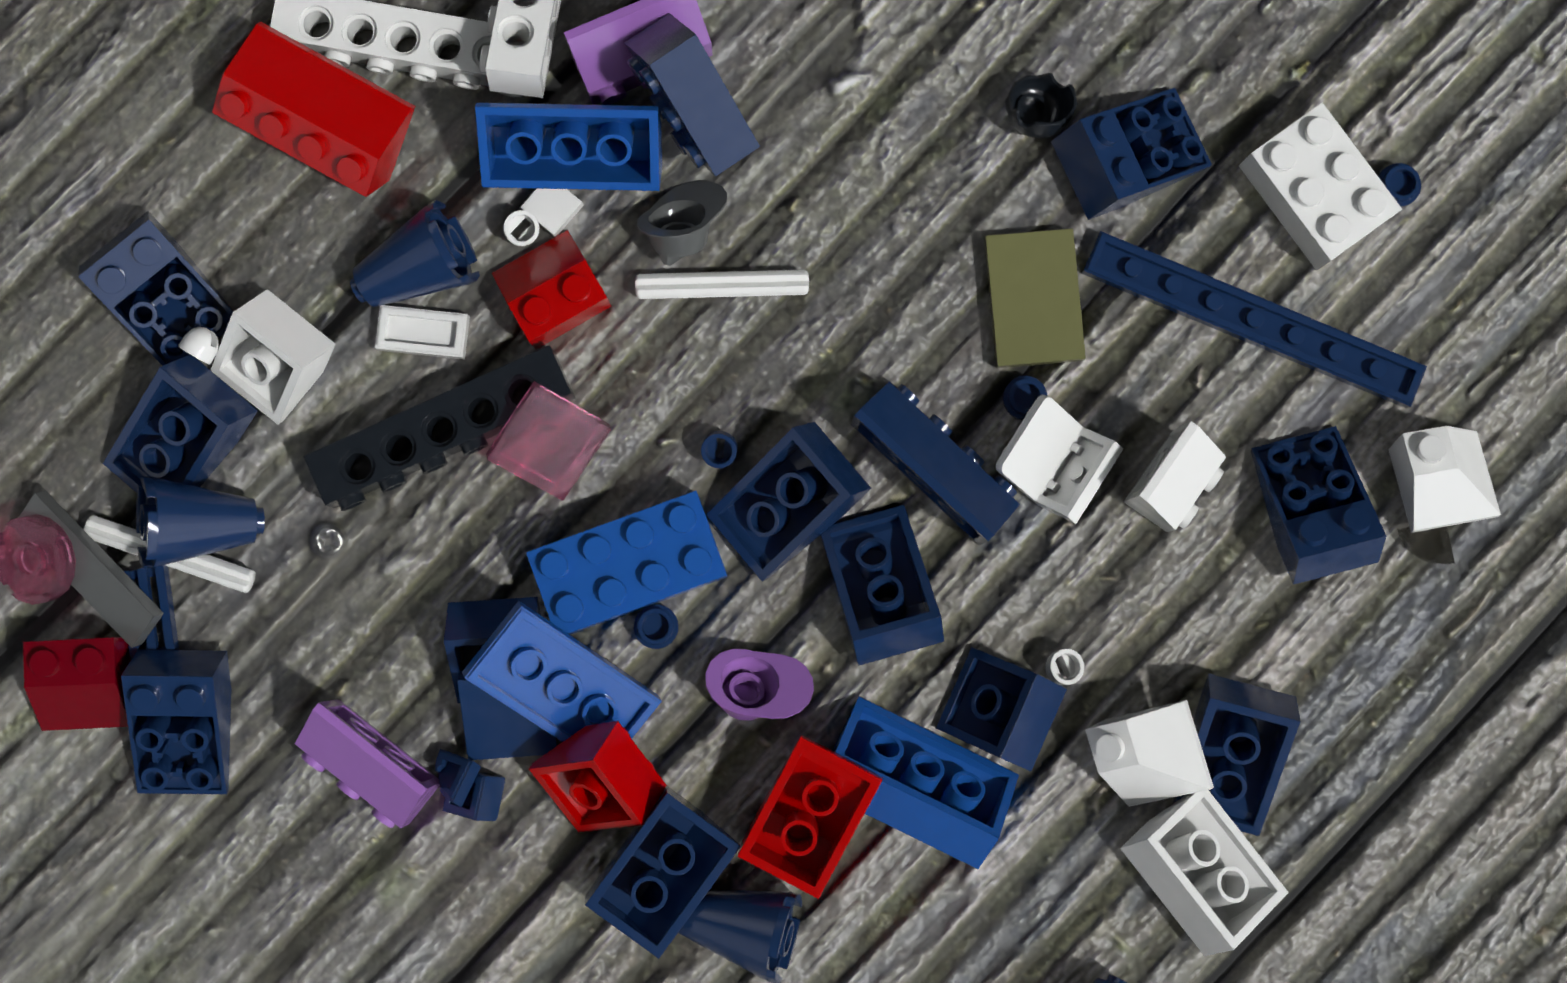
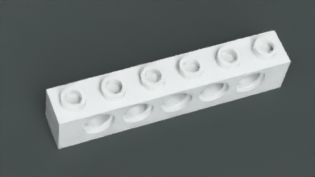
[270,0,525,97]
[480,0,561,98]

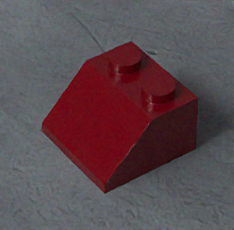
[23,637,131,731]

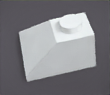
[1388,426,1501,533]
[1085,700,1214,807]

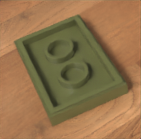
[984,228,1086,368]

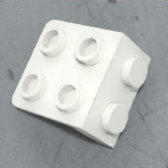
[996,395,1123,524]

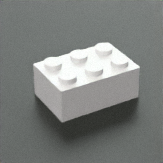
[1239,102,1402,271]

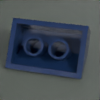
[585,786,741,959]

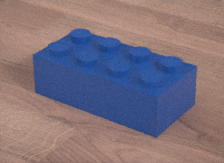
[526,491,728,635]

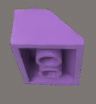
[563,0,713,105]
[295,699,440,828]

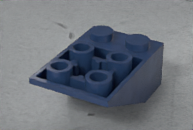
[1051,88,1212,220]
[78,211,234,366]
[1251,426,1387,585]
[121,650,232,794]

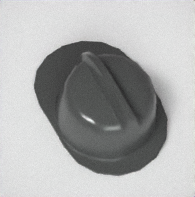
[637,181,727,266]

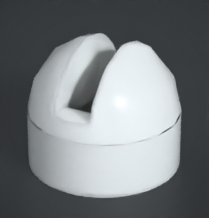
[503,210,539,246]
[178,326,219,365]
[1045,649,1084,686]

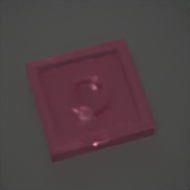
[486,381,611,501]

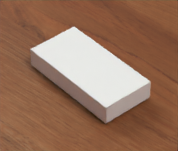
[375,305,470,360]

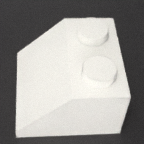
[211,289,336,425]
[1124,421,1226,532]

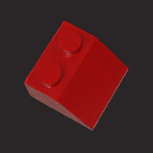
[492,230,612,349]
[529,721,667,832]

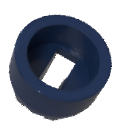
[701,430,737,468]

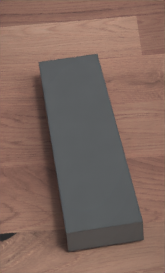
[14,490,164,648]

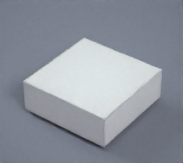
[521,188,584,237]

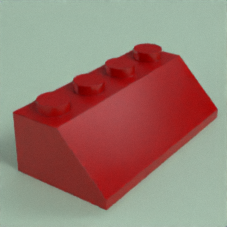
[212,22,416,197]

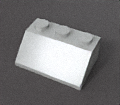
[1120,790,1289,956]

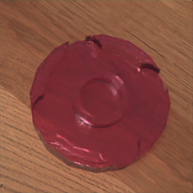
[0,514,76,605]

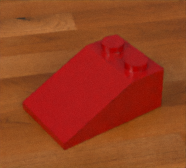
[737,735,883,899]

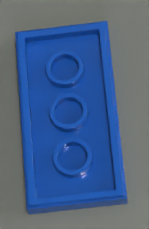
[462,601,662,742]

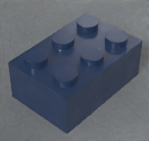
[624,13,760,177]

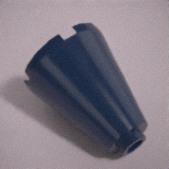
[350,200,480,307]
[136,477,265,568]
[678,890,802,983]

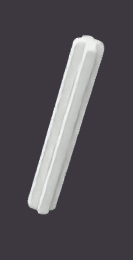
[635,270,809,299]
[83,515,256,593]

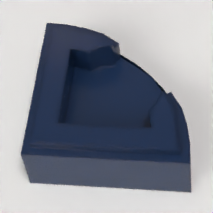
[435,749,481,807]

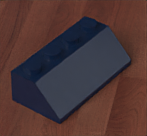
[851,381,1020,545]

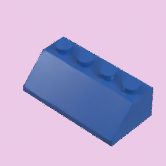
[475,103,663,191]
[832,697,1019,869]

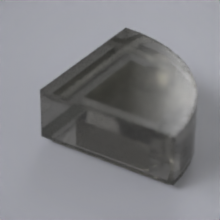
[1397,526,1455,564]

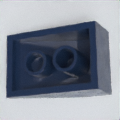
[102,355,258,493]
[706,422,871,582]
[821,505,944,666]
[1173,673,1301,836]

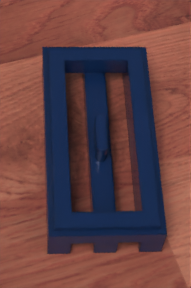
[124,565,179,659]

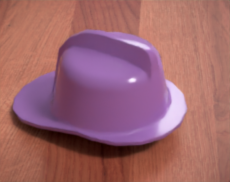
[705,649,814,721]

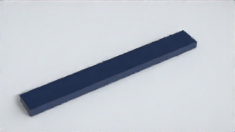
[1082,231,1427,408]

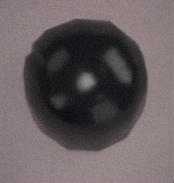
[1005,73,1078,139]

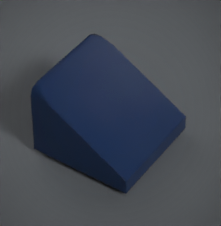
[442,772,505,821]

